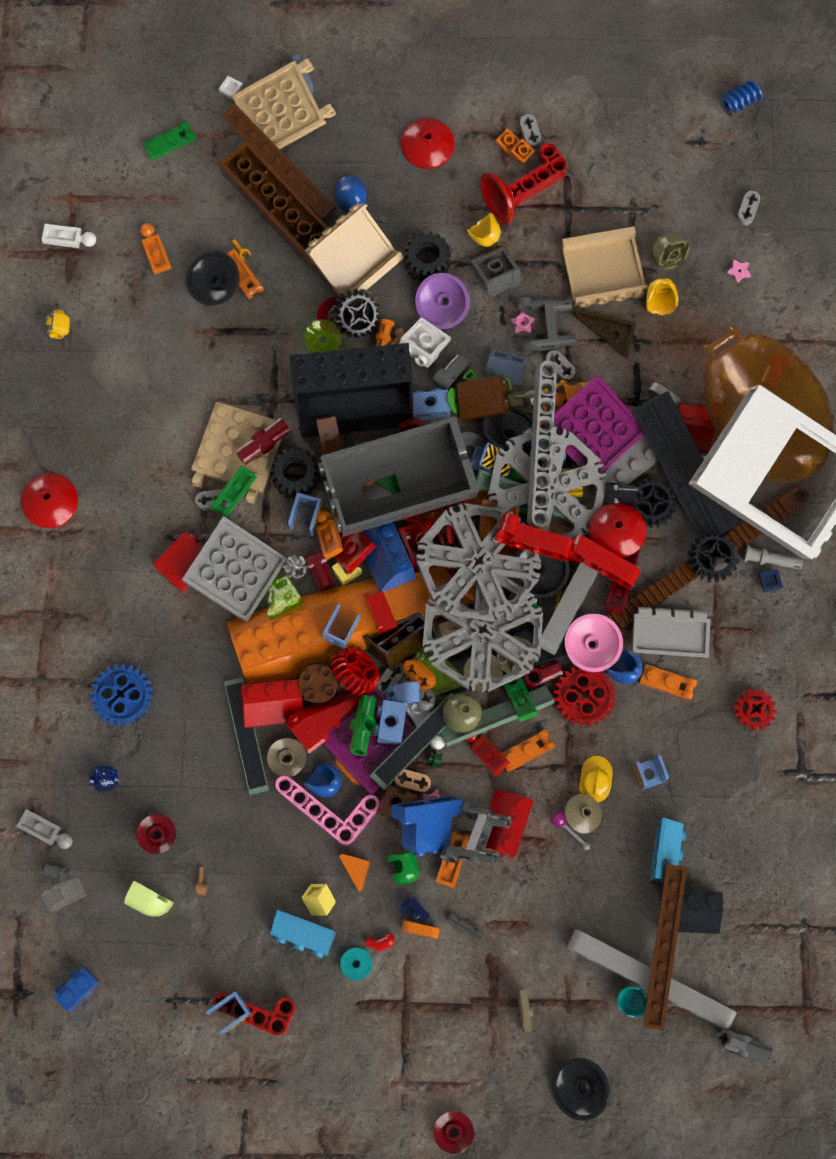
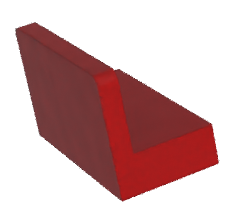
[364,591,398,634]

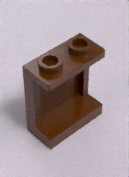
[457,375,511,423]

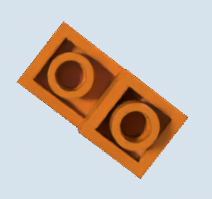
[494,128,535,164]

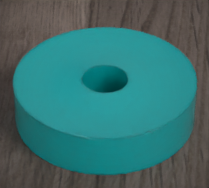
[340,948,373,981]

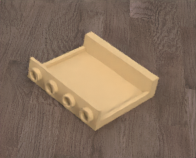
[305,203,404,304]
[561,227,649,308]

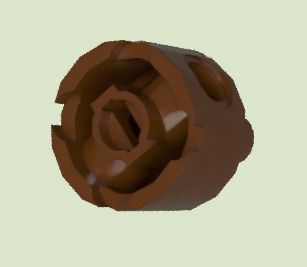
[299,662,338,703]
[377,786,420,823]

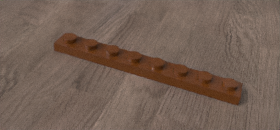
[222,103,336,220]
[643,864,687,1031]

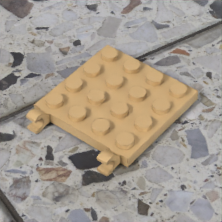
[232,59,336,149]
[191,402,287,504]

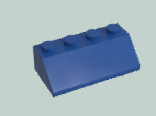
[361,522,416,592]

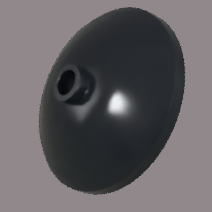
[186,251,240,306]
[482,407,533,452]
[513,549,569,598]
[552,1057,610,1121]

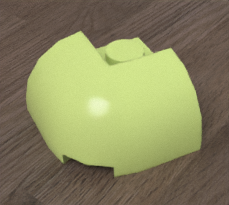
[124,881,174,917]

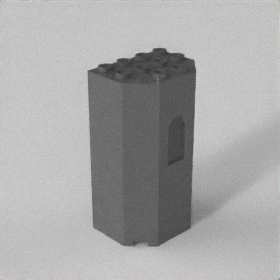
[318,416,479,537]

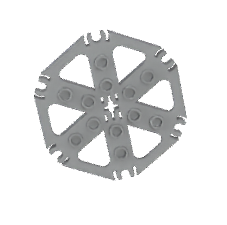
[487,427,607,538]
[416,503,541,621]
[423,571,543,692]

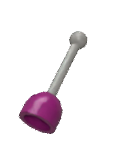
[550,810,590,850]

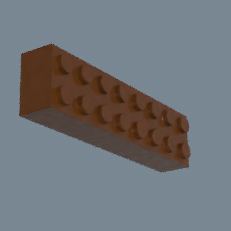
[219,140,328,274]

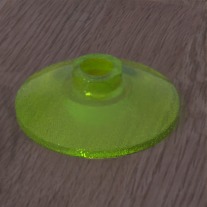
[304,320,341,353]

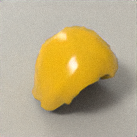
[467,213,501,247]
[646,278,679,315]

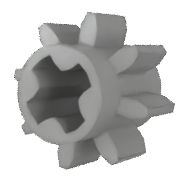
[283,555,308,579]

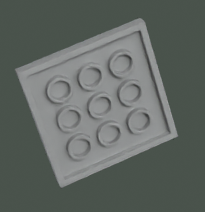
[181,516,287,622]

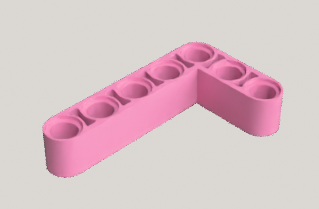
[275,776,380,846]

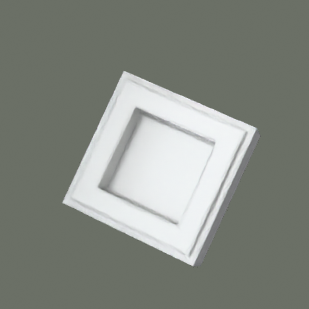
[218,76,243,100]

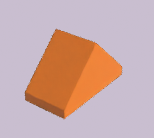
[339,854,370,892]

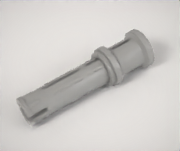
[743,545,803,570]

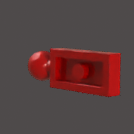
[465,734,511,776]

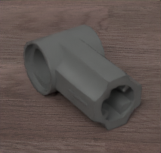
[432,354,469,391]

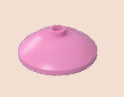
[564,614,623,672]

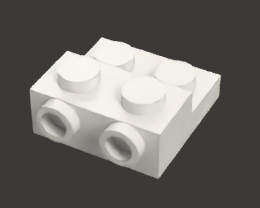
[399,317,451,368]

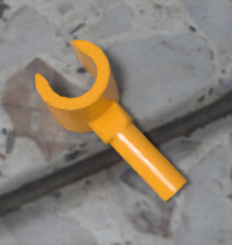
[232,239,251,261]

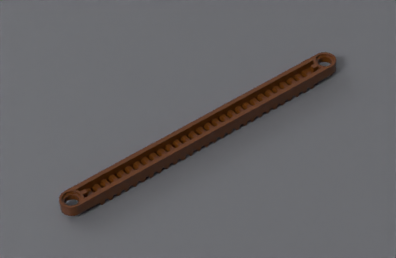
[606,487,810,631]

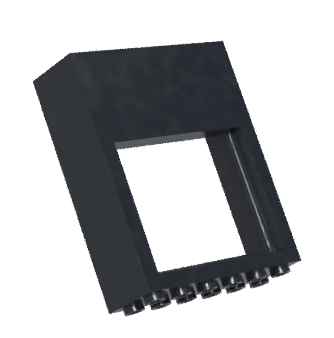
[289,343,413,438]

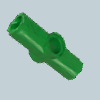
[350,695,376,756]

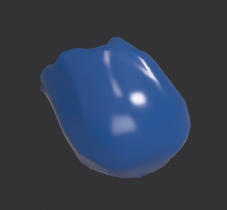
[335,176,367,213]
[604,649,642,685]
[304,762,341,797]

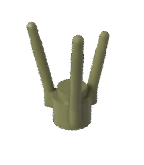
[508,389,534,415]

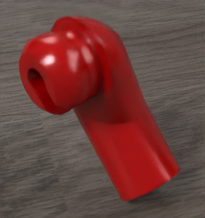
[365,933,395,952]

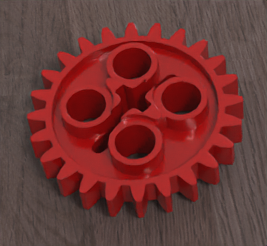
[553,666,617,728]

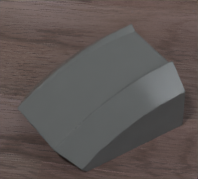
[471,246,521,296]

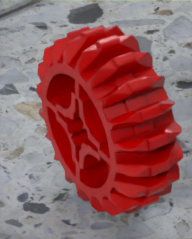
[330,646,380,696]

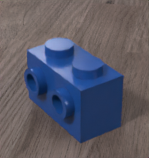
[54,967,101,1012]

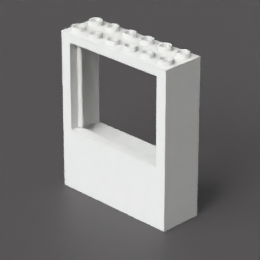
[689,385,836,559]

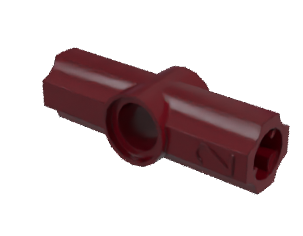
[235,418,291,465]

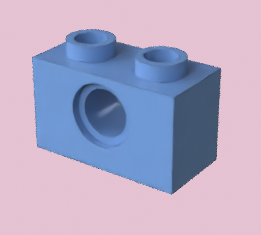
[413,388,450,420]
[374,700,407,746]

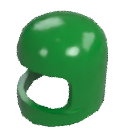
[386,852,419,884]

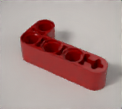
[508,143,567,207]
[495,513,573,561]
[568,534,640,589]
[212,993,296,1036]

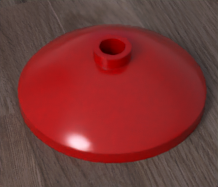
[401,118,455,169]
[480,172,514,225]
[21,473,78,529]
[589,503,647,558]

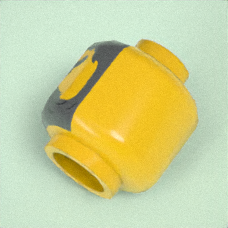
[45,310,70,339]

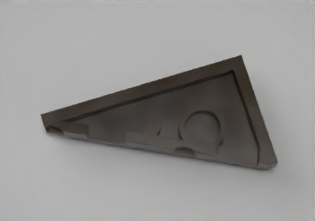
[572,307,636,358]

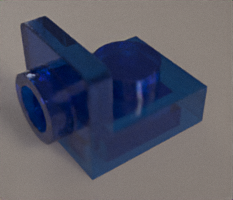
[399,897,430,922]

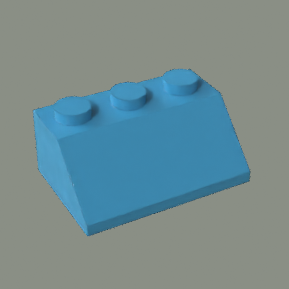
[650,818,686,883]
[270,910,336,958]

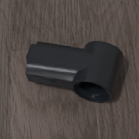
[605,483,643,504]

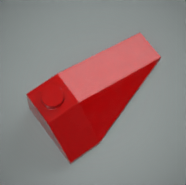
[284,691,361,753]

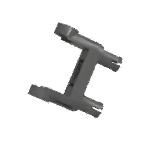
[516,297,576,355]
[440,802,511,865]

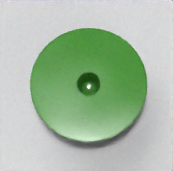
[447,388,460,415]

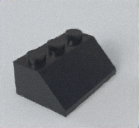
[659,889,723,934]

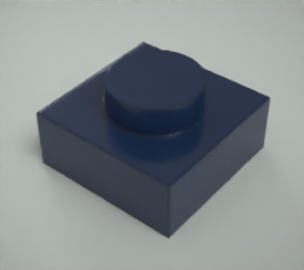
[758,569,783,593]

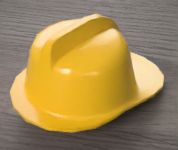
[579,756,613,802]

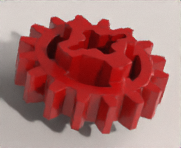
[733,688,777,732]

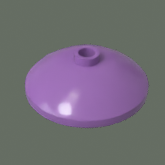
[415,273,470,329]

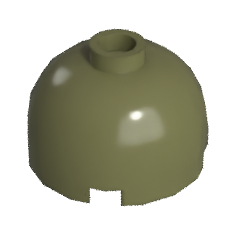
[652,232,690,270]
[443,693,482,733]

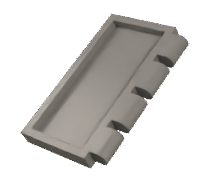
[631,607,711,658]

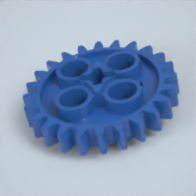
[89,663,154,727]

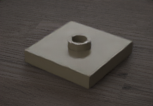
[517,989,533,1032]

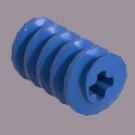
[721,80,763,116]

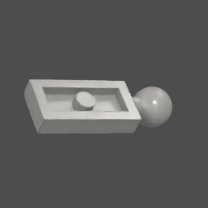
[16,809,73,849]

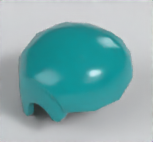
[617,986,647,1018]

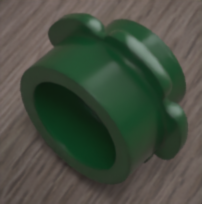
[427,749,443,768]

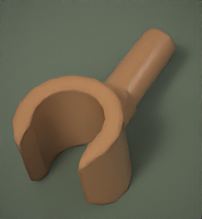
[389,328,405,345]
[195,867,208,896]

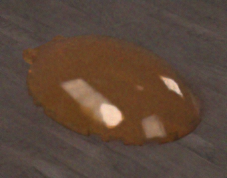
[703,326,835,483]

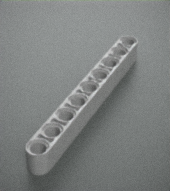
[527,361,557,529]
[541,524,622,655]
[567,929,737,1030]

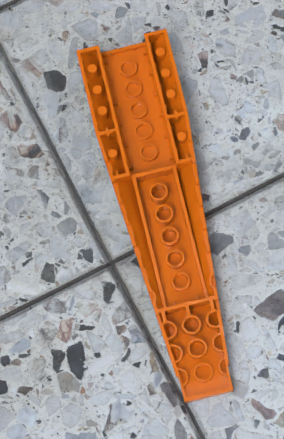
[227,545,519,685]

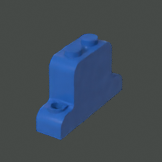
[391,796,463,856]

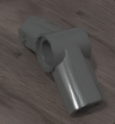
[716,1029,773,1064]

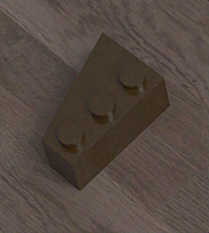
[363,613,436,671]

